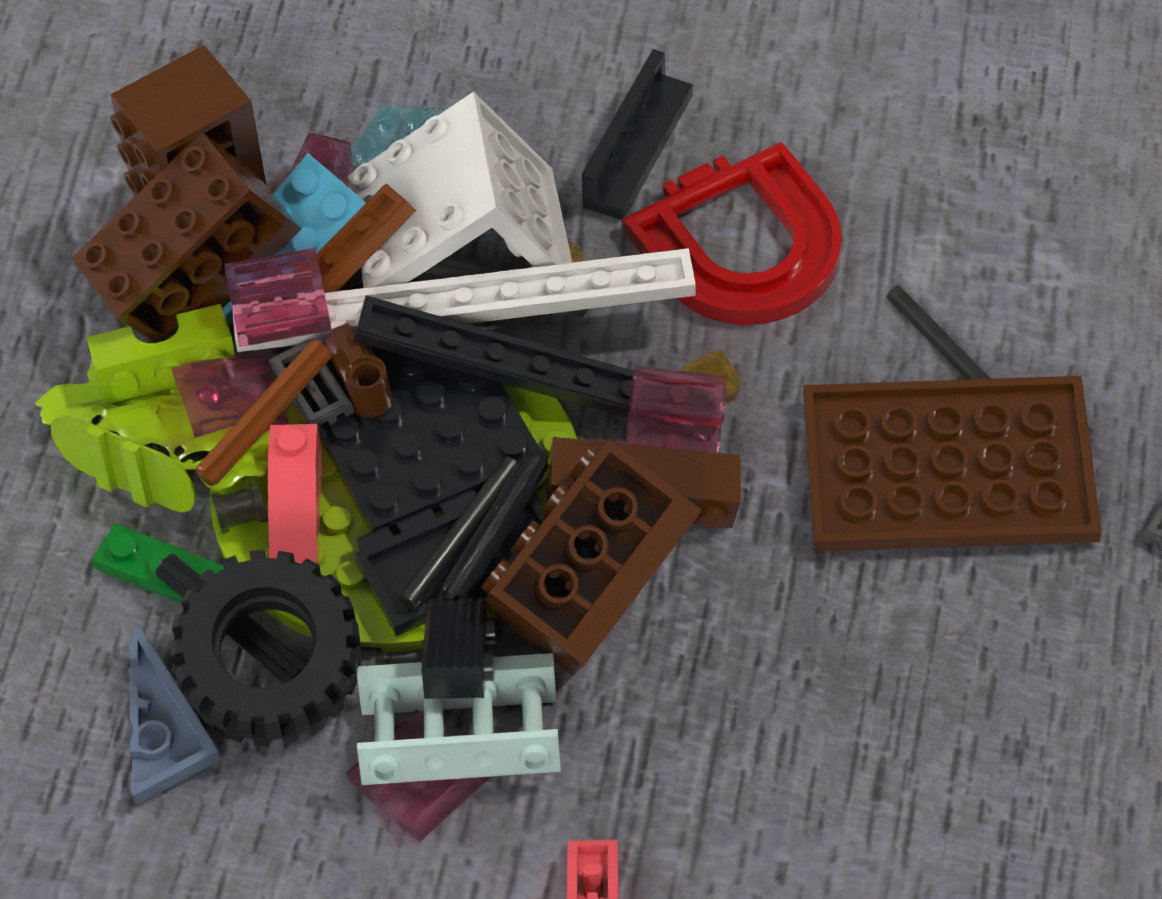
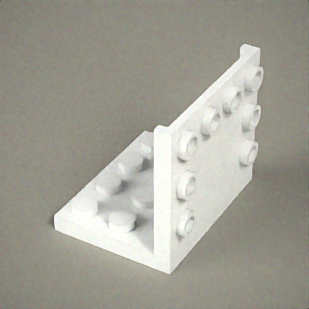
[347,92,572,288]

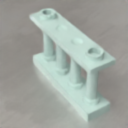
[357,653,561,785]

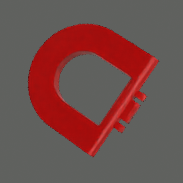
[621,142,841,325]

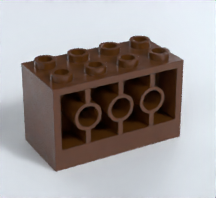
[110,45,267,197]
[71,132,301,343]
[481,438,702,676]

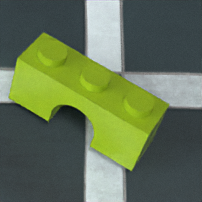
[86,304,238,405]

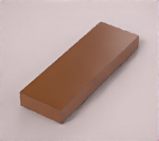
[291,183,416,295]

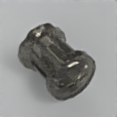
[211,481,268,534]

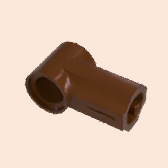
[324,323,393,418]

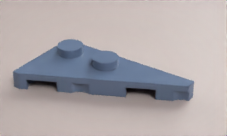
[129,625,221,805]

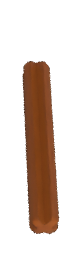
[195,340,332,486]

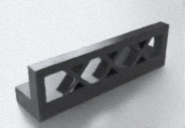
[581,49,693,220]

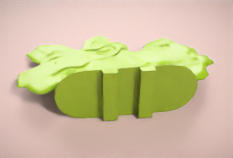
[35,360,274,513]

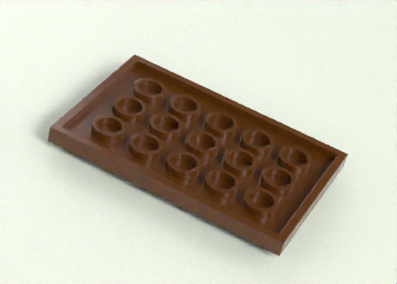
[803,376,1102,552]

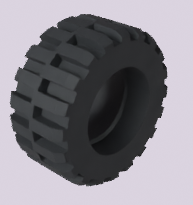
[170,550,362,747]

